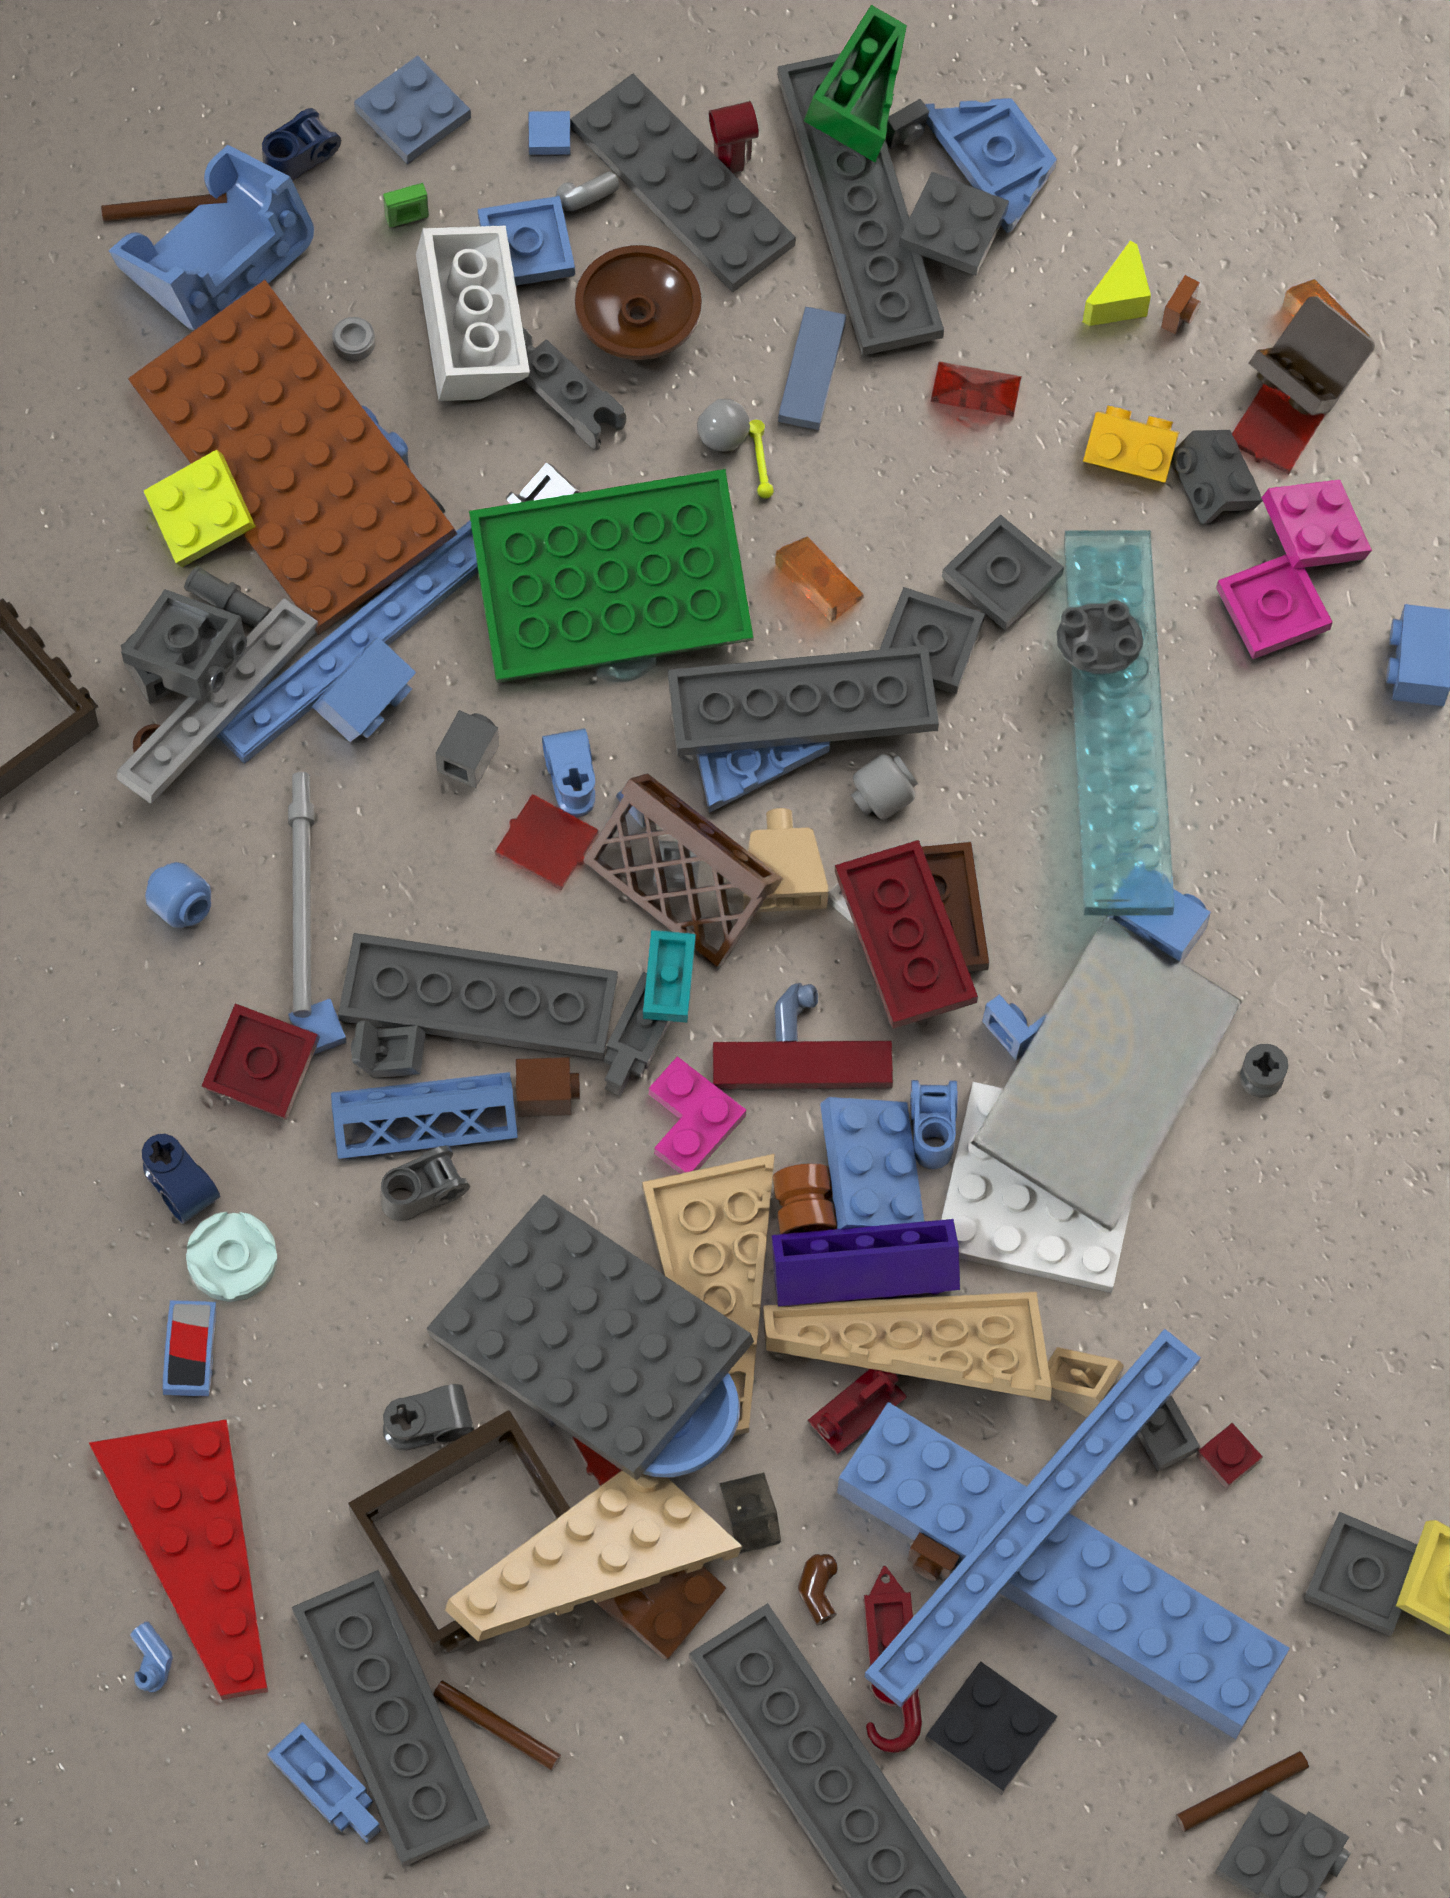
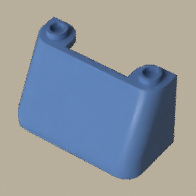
[109,145,314,331]

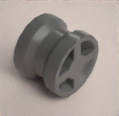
[1240,1044,1288,1098]

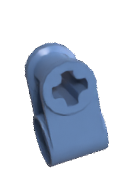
[542,728,595,817]
[910,1080,957,1169]

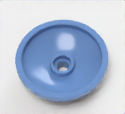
[643,1373,740,1477]

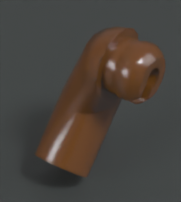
[798,1554,838,1626]

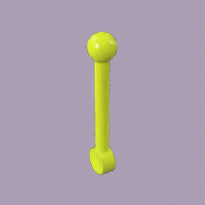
[748,419,774,499]

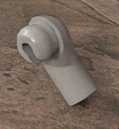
[556,171,619,212]

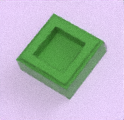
[383,183,429,227]

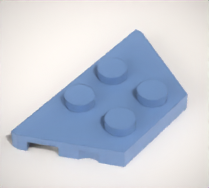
[925,98,1057,233]

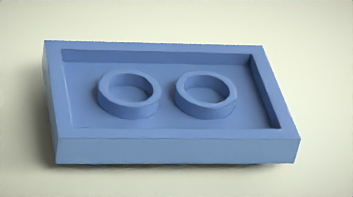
[820,1097,924,1229]

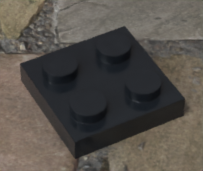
[925,1661,1057,1795]

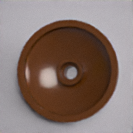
[575,245,702,360]

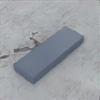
[778,306,846,430]

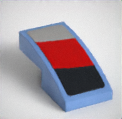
[163,1300,217,1396]

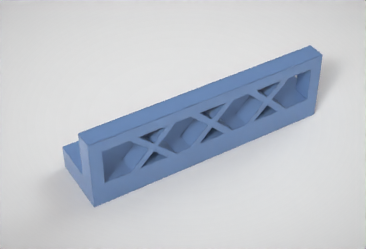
[331,1072,518,1159]

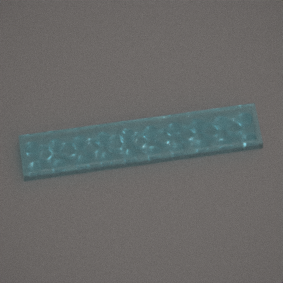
[1064,530,1174,916]

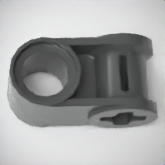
[381,1145,470,1221]
[383,1384,475,1451]

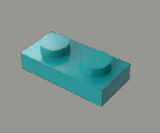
[643,930,696,1023]

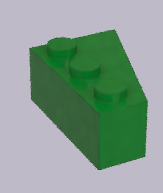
[804,5,907,162]

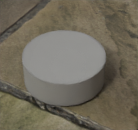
[332,317,375,361]

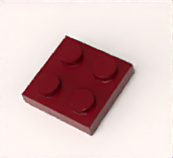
[201,1003,320,1120]

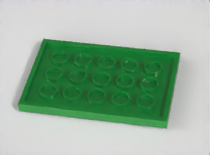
[469,469,754,683]

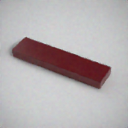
[713,1041,893,1089]

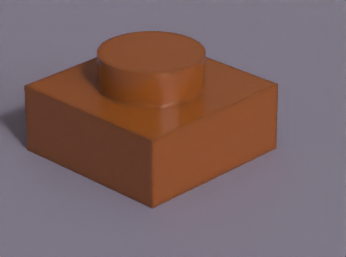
[1161,275,1201,335]

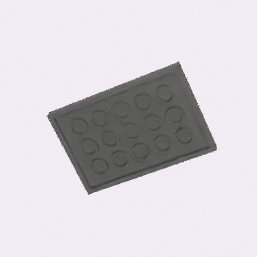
[426,1194,754,1480]

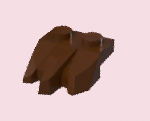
[598,1566,726,1659]

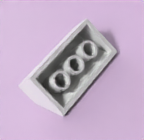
[416,226,530,401]

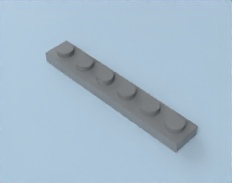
[117,598,318,804]

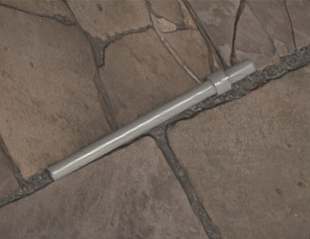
[288,772,315,1018]

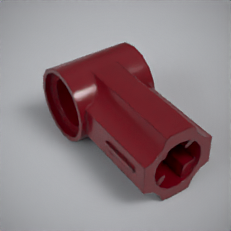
[708,101,759,173]

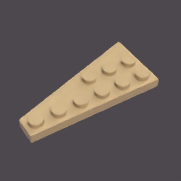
[642,1154,775,1436]
[763,1292,1052,1401]

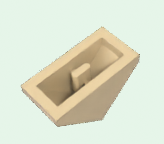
[1048,1347,1124,1417]

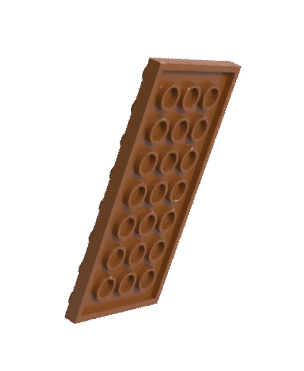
[128,280,457,635]

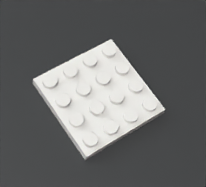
[941,1082,1140,1293]

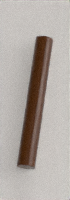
[101,193,227,222]
[433,1680,561,1771]
[1176,1751,1309,1832]

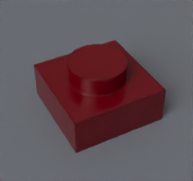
[1196,1422,1263,1490]

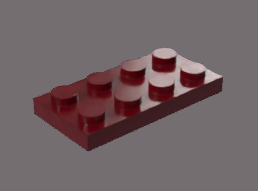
[835,840,978,1029]

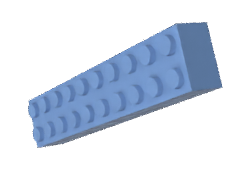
[837,1402,1290,1740]

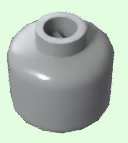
[851,754,918,820]

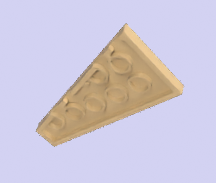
[445,1471,742,1642]

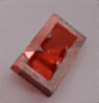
[931,361,1022,417]

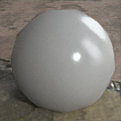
[697,399,750,451]

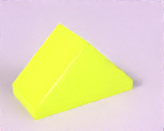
[1082,240,1151,326]

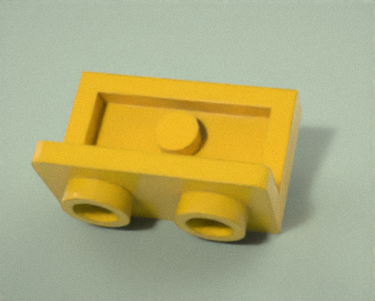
[1083,405,1180,483]

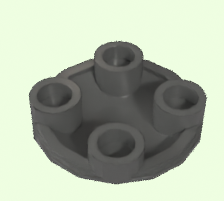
[1057,600,1143,674]

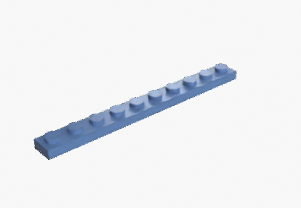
[864,1329,1201,1707]

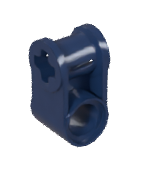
[262,108,342,181]
[142,1134,221,1224]

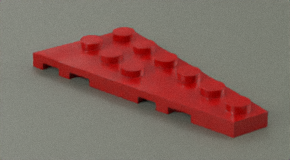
[89,1419,268,1700]

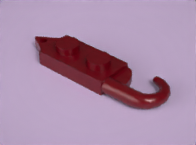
[863,1566,922,1753]

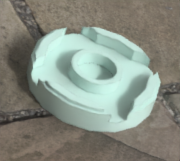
[186,1212,278,1302]

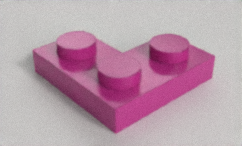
[648,1056,746,1174]

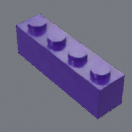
[772,1219,960,1306]

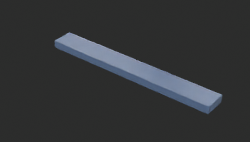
[217,520,479,764]

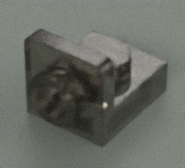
[719,1472,781,1553]

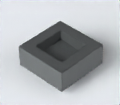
[885,99,929,149]

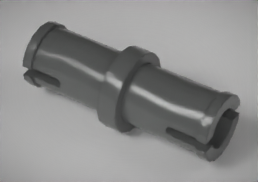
[184,565,272,629]

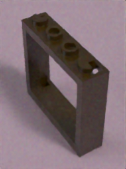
[0,598,99,799]
[348,1410,571,1655]

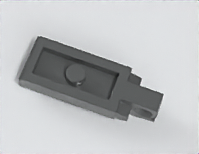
[604,972,671,1096]

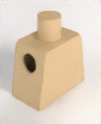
[743,808,828,912]

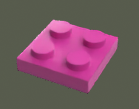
[1261,479,1372,569]
[1216,555,1333,659]

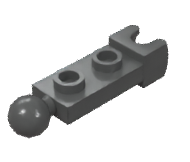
[522,327,626,449]

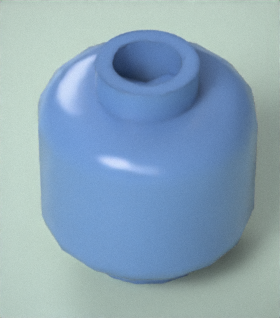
[145,862,211,928]

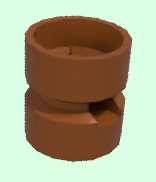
[773,1163,837,1234]

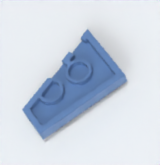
[697,742,830,813]

